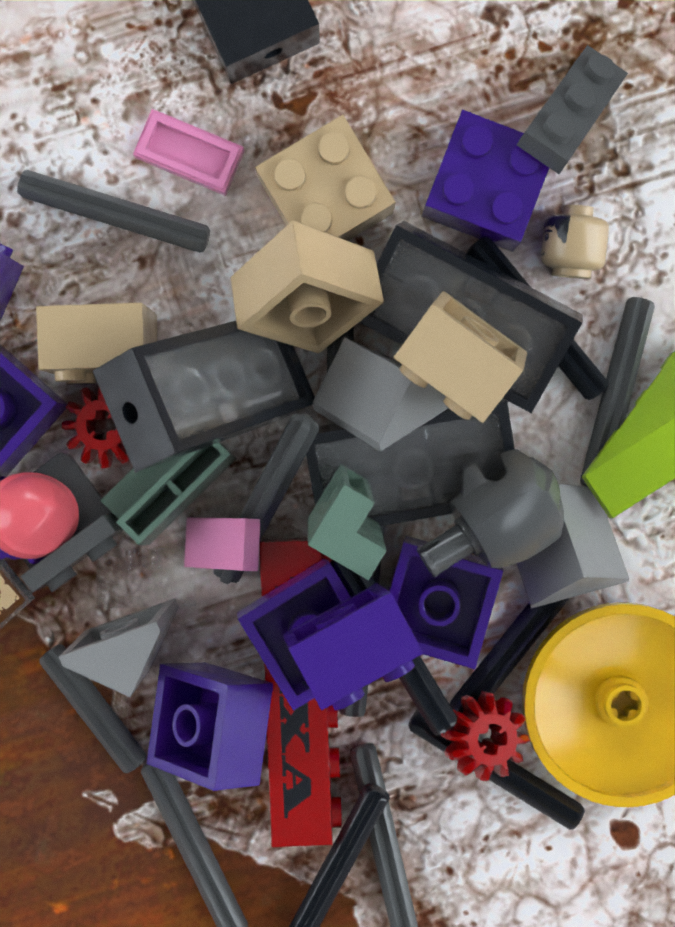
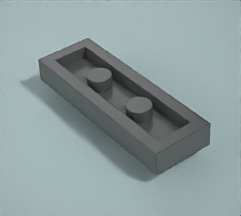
[517,45,628,174]

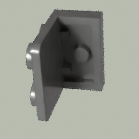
[20,453,123,593]

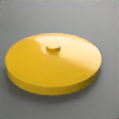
[522,602,675,807]

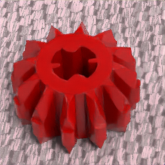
[62,387,130,468]
[441,691,530,781]

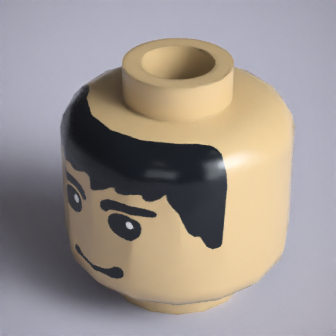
[541,205,609,279]

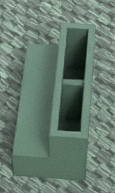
[100,442,237,545]
[308,464,387,580]

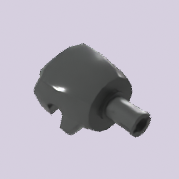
[416,449,564,578]

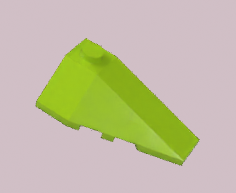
[582,351,675,519]

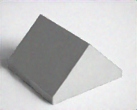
[313,338,448,452]
[517,484,629,608]
[59,598,179,697]

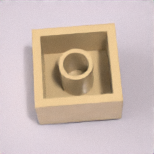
[255,114,396,241]
[230,220,384,353]
[393,291,527,423]
[36,302,158,385]

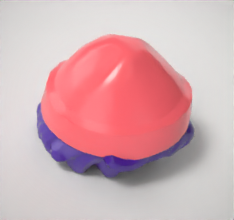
[0,472,79,564]

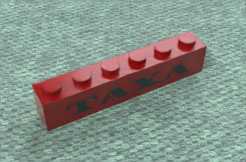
[259,538,342,847]

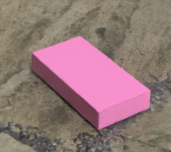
[133,109,245,196]
[184,517,260,571]

